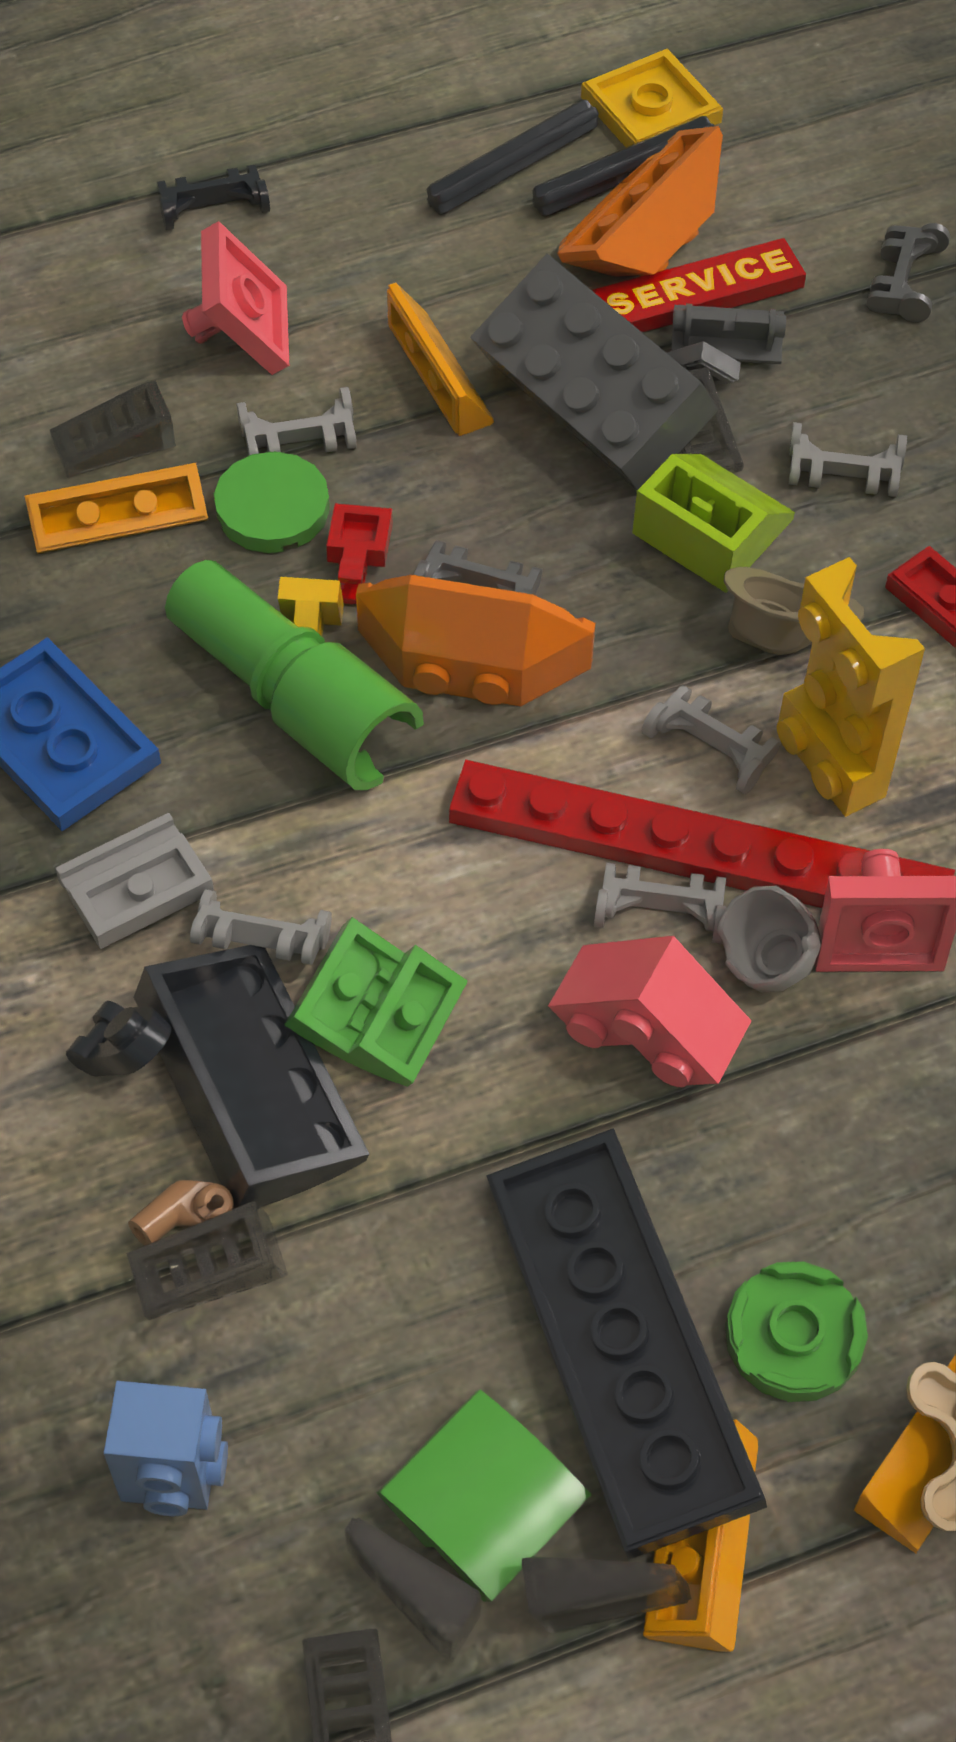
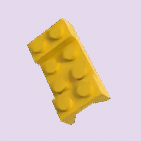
[777,557,925,817]

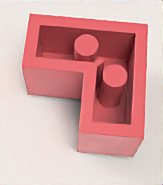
[548,936,751,1087]

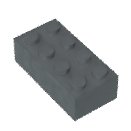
[470,254,719,491]

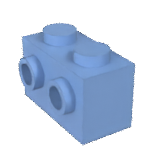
[104,1381,228,1516]

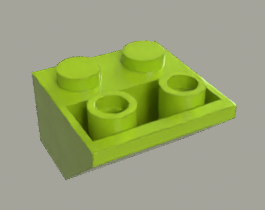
[632,454,795,593]

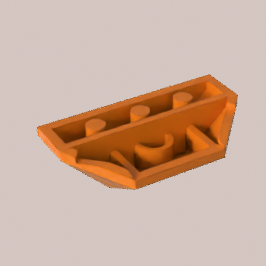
[557,126,723,277]
[356,575,596,707]

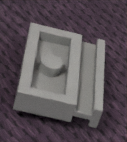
[55,813,214,949]

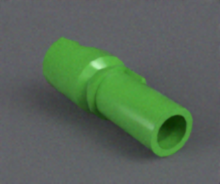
[165,560,424,790]

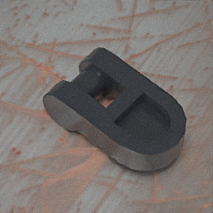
[66,1001,171,1077]

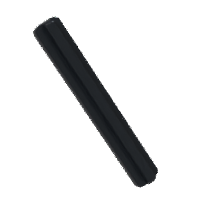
[426,100,599,214]
[532,116,714,216]

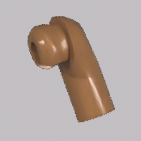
[128,1180,233,1247]

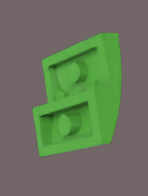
[285,917,468,1087]
[377,1389,592,1602]

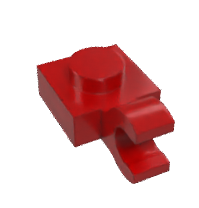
[326,503,393,604]

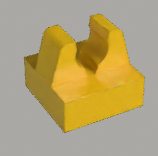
[277,577,344,636]

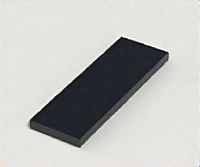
[486,1128,767,1560]

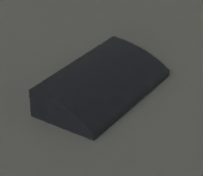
[133,945,369,1214]

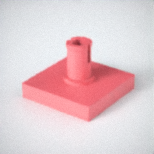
[182,221,290,375]
[815,849,956,972]

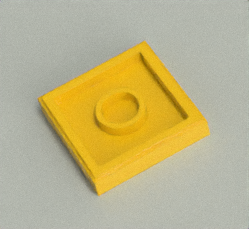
[581,49,723,147]

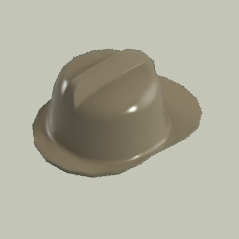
[724,567,864,655]

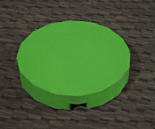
[214,451,330,553]
[725,1261,868,1402]

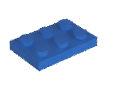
[0,637,161,831]

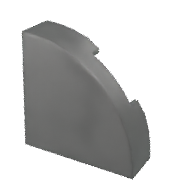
[667,341,741,385]

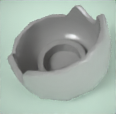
[717,886,821,993]

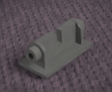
[671,303,786,364]

